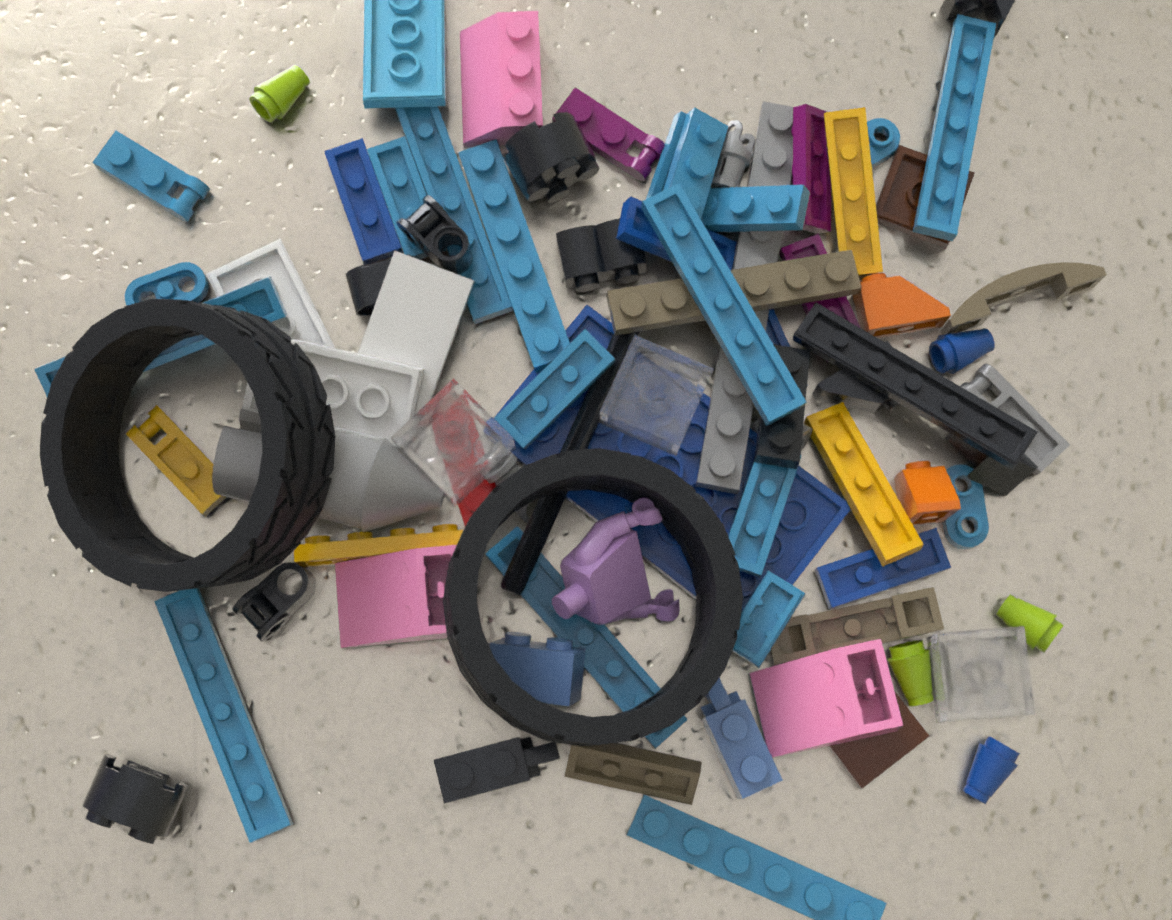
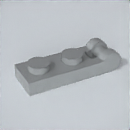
[960,363,1070,476]

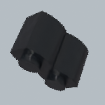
[556,218,647,292]

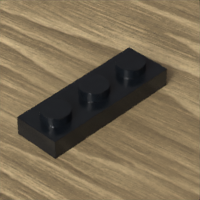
[754,344,810,469]

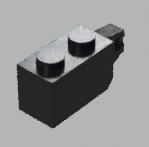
[434,737,560,803]

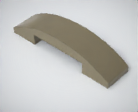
[941,262,1107,334]
[771,587,944,666]

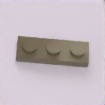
[564,743,702,805]

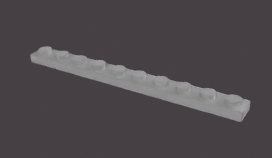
[696,101,793,494]

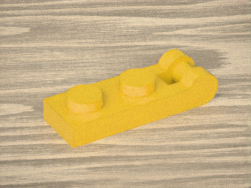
[125,405,226,517]

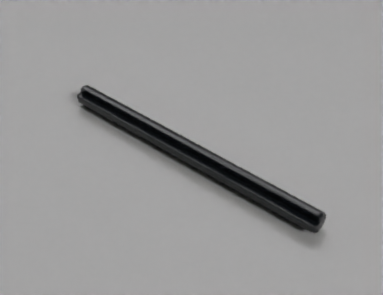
[501,331,640,596]

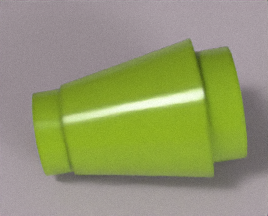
[249,65,310,123]
[996,594,1064,653]
[887,640,934,706]

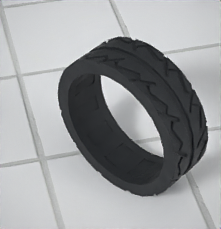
[40,299,336,592]
[443,448,743,746]

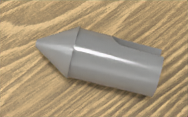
[212,409,444,532]

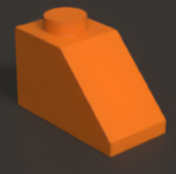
[852,273,951,338]
[894,461,961,525]

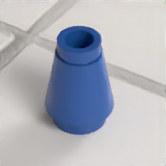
[929,328,995,374]
[963,736,1020,804]

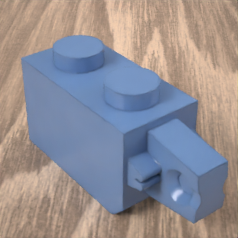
[488,632,586,707]
[700,678,783,799]

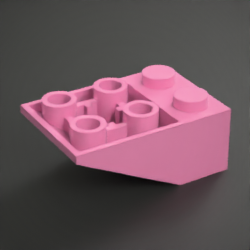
[335,545,457,648]
[749,639,903,758]

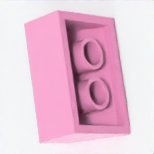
[460,11,543,147]

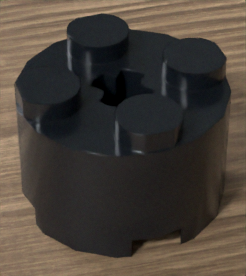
[502,112,600,204]
[82,754,188,844]

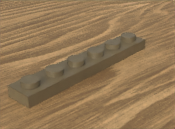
[606,250,862,336]

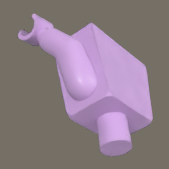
[552,498,680,625]

